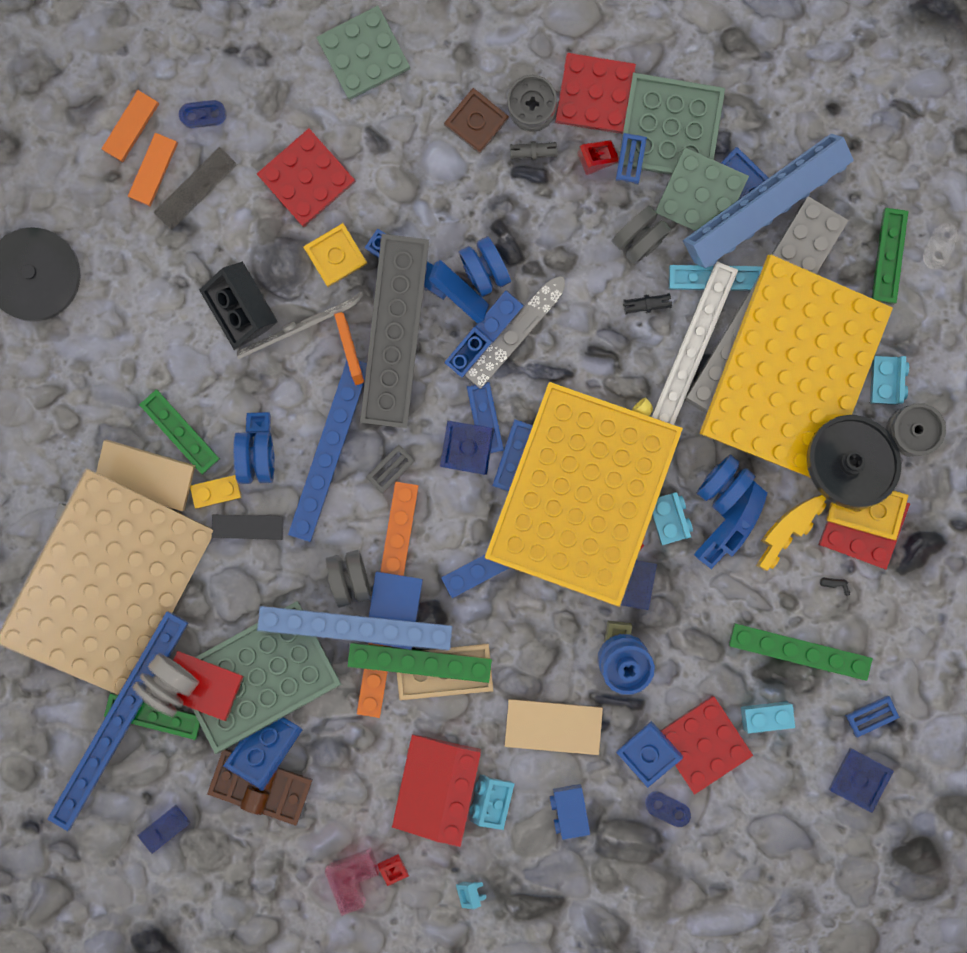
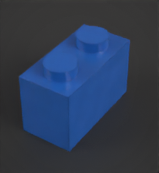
[550,784,590,840]

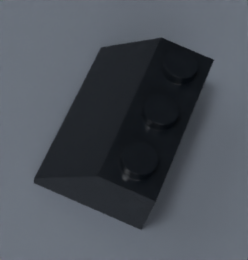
[199,261,278,350]

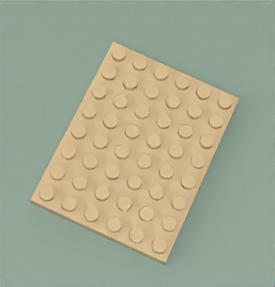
[0,468,213,695]

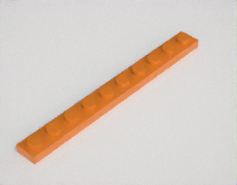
[357,481,419,718]

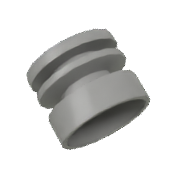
[133,653,199,717]

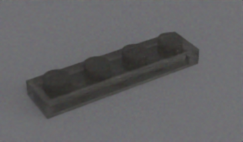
[153,147,237,230]

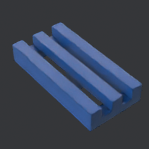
[615,133,647,185]
[845,695,900,738]

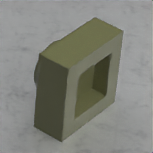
[604,621,632,642]

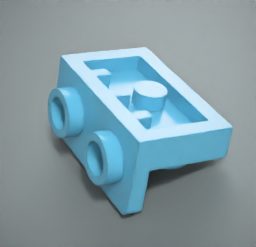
[870,356,909,405]
[652,492,693,545]
[469,774,514,830]

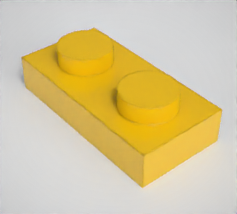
[190,475,242,509]

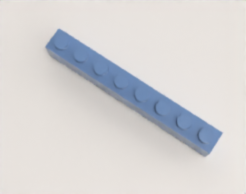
[682,134,854,268]
[257,606,452,650]

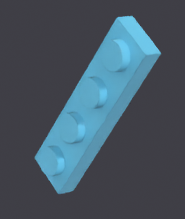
[669,265,763,291]

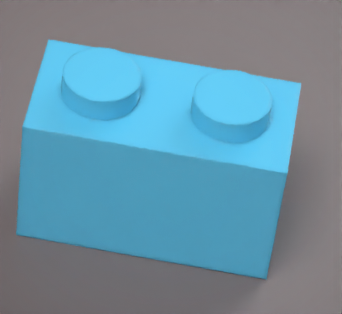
[741,701,795,733]

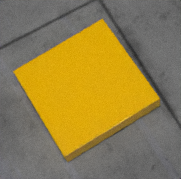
[303,223,368,287]

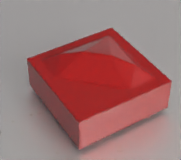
[377,854,409,886]

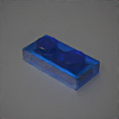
[137,805,191,854]

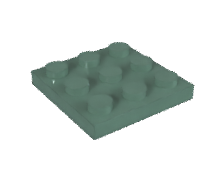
[316,6,410,100]
[655,147,749,231]

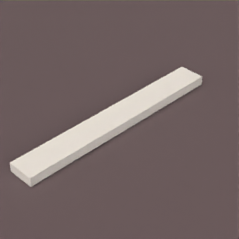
[651,261,738,425]

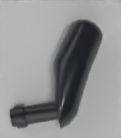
[820,577,850,596]

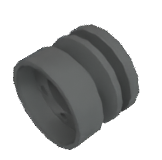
[507,74,557,132]

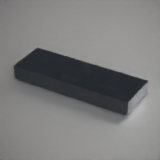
[211,514,284,540]

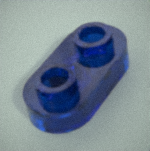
[179,100,227,128]
[645,791,691,827]

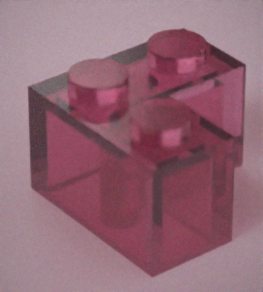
[324,848,379,916]

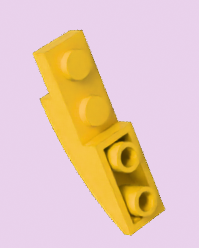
[756,495,827,571]

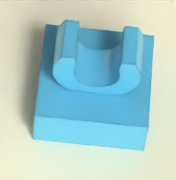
[456,882,486,909]

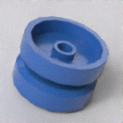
[458,236,511,297]
[234,431,275,484]
[696,454,756,515]
[597,634,655,695]

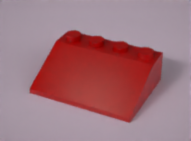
[392,734,481,847]

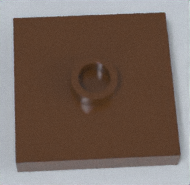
[444,88,509,154]

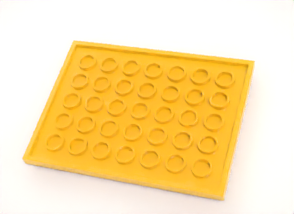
[699,255,893,478]
[485,382,683,607]

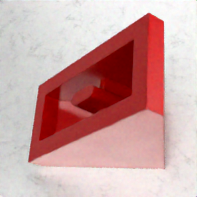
[578,140,619,176]

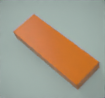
[101,90,159,163]
[128,132,178,207]
[334,312,364,385]

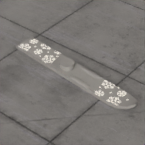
[465,276,565,389]
[237,291,363,359]

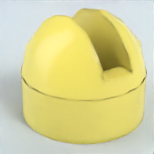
[632,397,653,416]

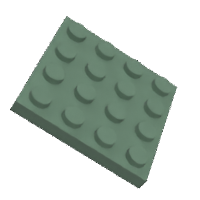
[617,73,725,175]

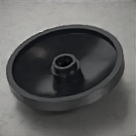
[0,227,81,322]
[807,415,902,509]

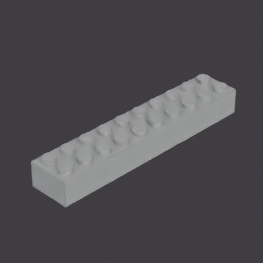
[684,196,849,414]

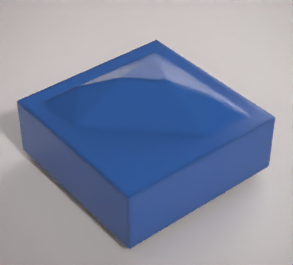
[246,412,271,437]

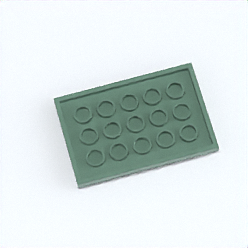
[193,601,342,754]

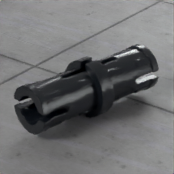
[623,293,672,315]

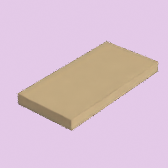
[96,439,196,511]
[397,643,493,700]
[505,699,603,755]

